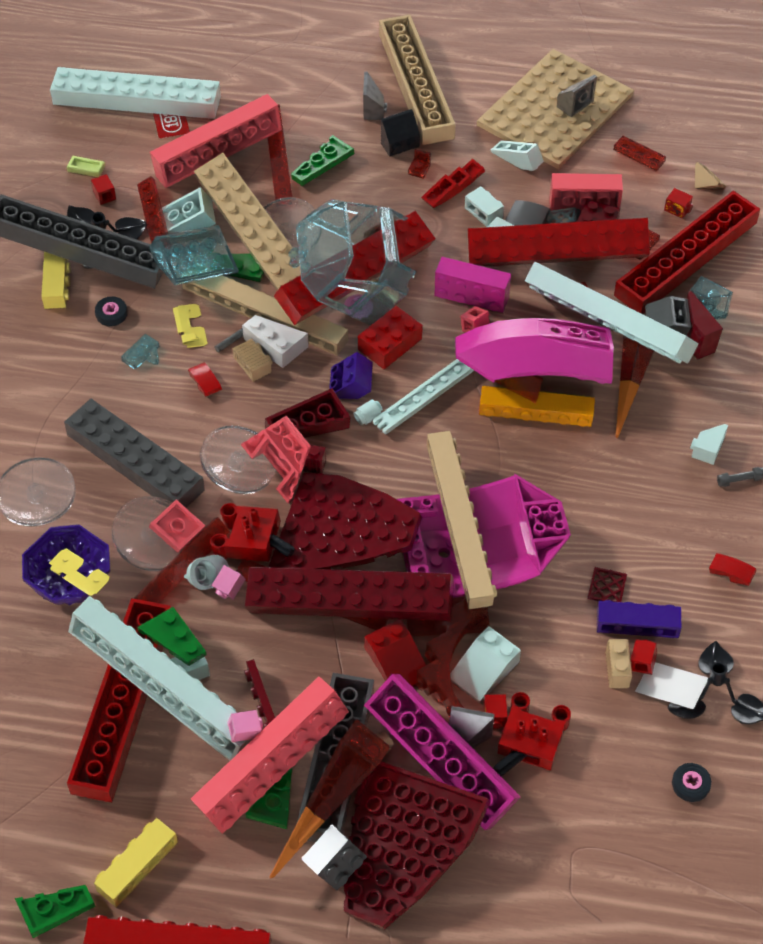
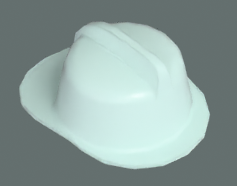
[184,555,229,590]

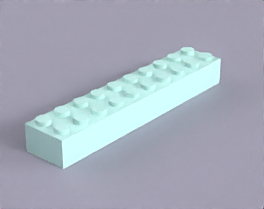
[50,67,221,119]
[525,262,698,364]
[68,596,250,761]

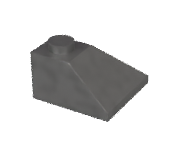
[363,72,387,120]
[557,75,597,117]
[449,706,494,748]

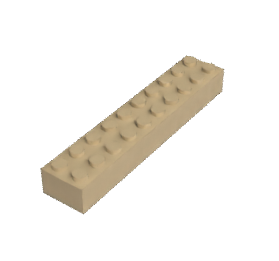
[379,15,455,145]
[194,153,309,290]

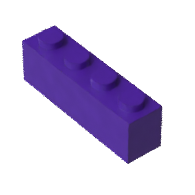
[597,600,682,638]

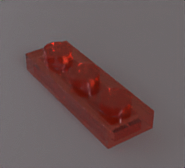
[613,136,666,171]

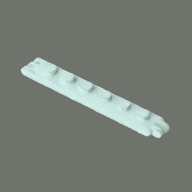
[372,359,474,435]

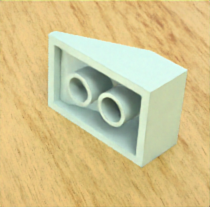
[157,187,216,237]
[448,626,521,704]

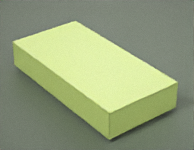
[67,156,105,177]

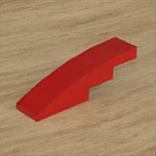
[421,159,485,208]

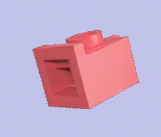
[460,306,490,333]

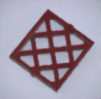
[587,567,627,602]

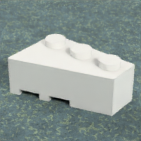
[242,315,308,368]

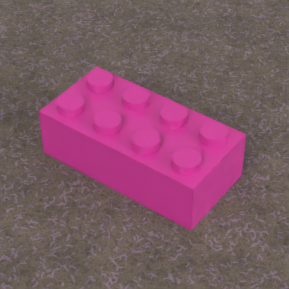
[434,257,511,313]

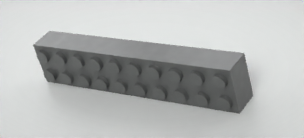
[0,194,169,289]

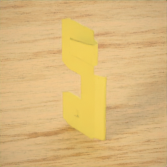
[173,304,208,348]
[49,548,110,596]

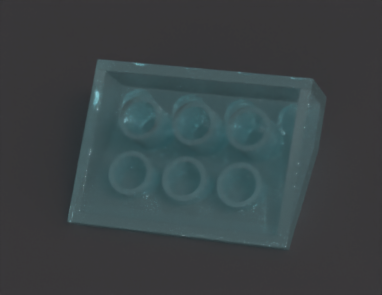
[149,225,239,285]

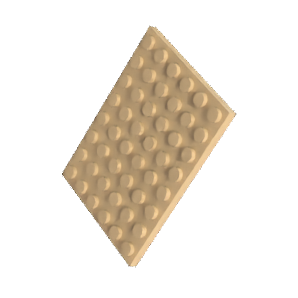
[477,49,634,169]

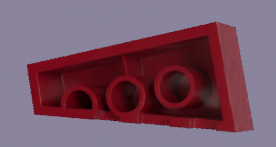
[265,388,351,438]

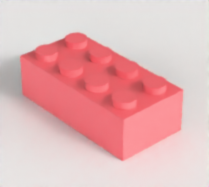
[549,173,623,213]

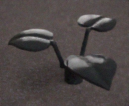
[67,205,147,269]
[668,641,763,724]

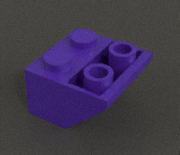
[329,352,373,399]

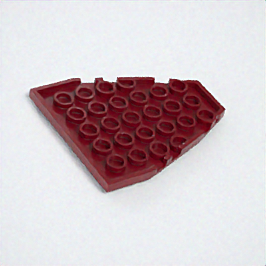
[268,473,422,570]
[344,759,490,930]

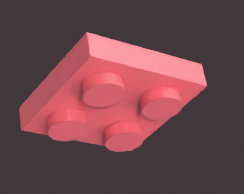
[149,499,206,553]

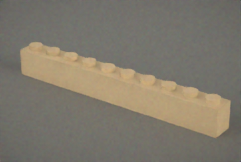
[181,263,348,356]
[427,431,497,609]

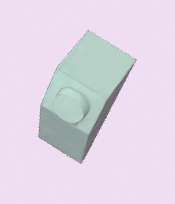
[491,141,544,171]

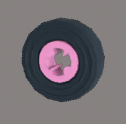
[95,296,128,326]
[672,763,712,802]

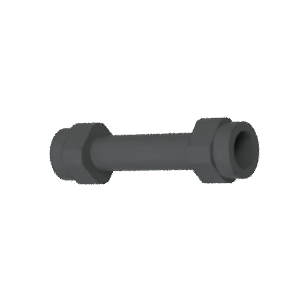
[717,467,763,487]

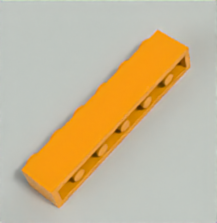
[479,386,595,427]

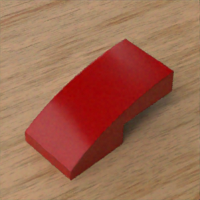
[188,362,222,397]
[709,553,757,586]

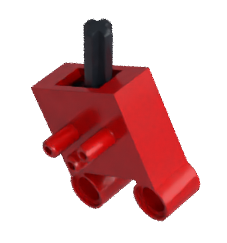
[210,503,295,562]
[493,692,571,777]

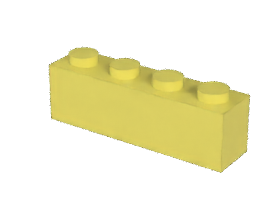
[42,252,71,309]
[94,818,178,907]

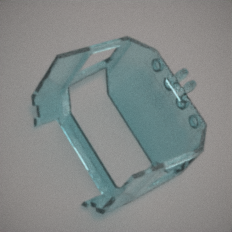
[288,199,416,326]

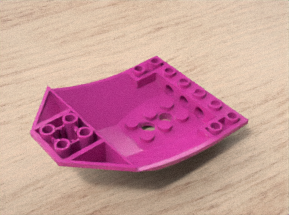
[455,318,614,384]
[397,473,571,598]

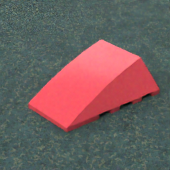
[241,416,311,504]

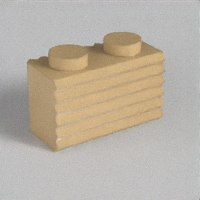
[232,339,272,382]
[605,639,632,688]

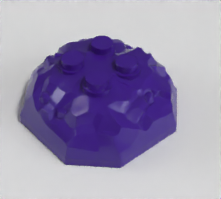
[22,524,110,605]

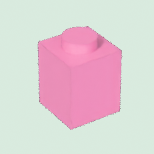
[211,565,246,599]
[227,710,263,742]

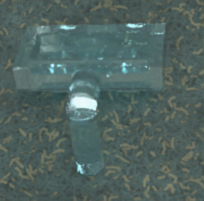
[121,334,160,370]

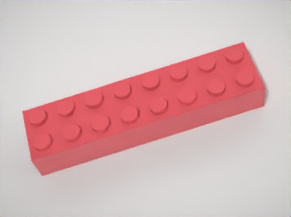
[150,94,282,188]
[191,677,349,834]

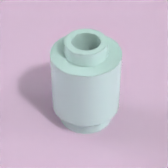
[353,399,383,425]

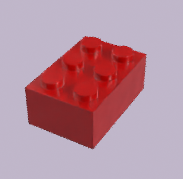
[358,306,423,370]

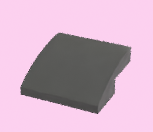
[505,200,550,226]

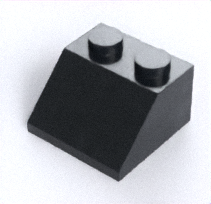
[381,109,420,157]

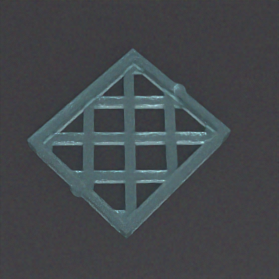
[544,207,576,224]

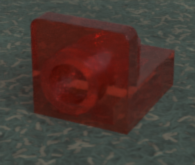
[408,149,431,179]

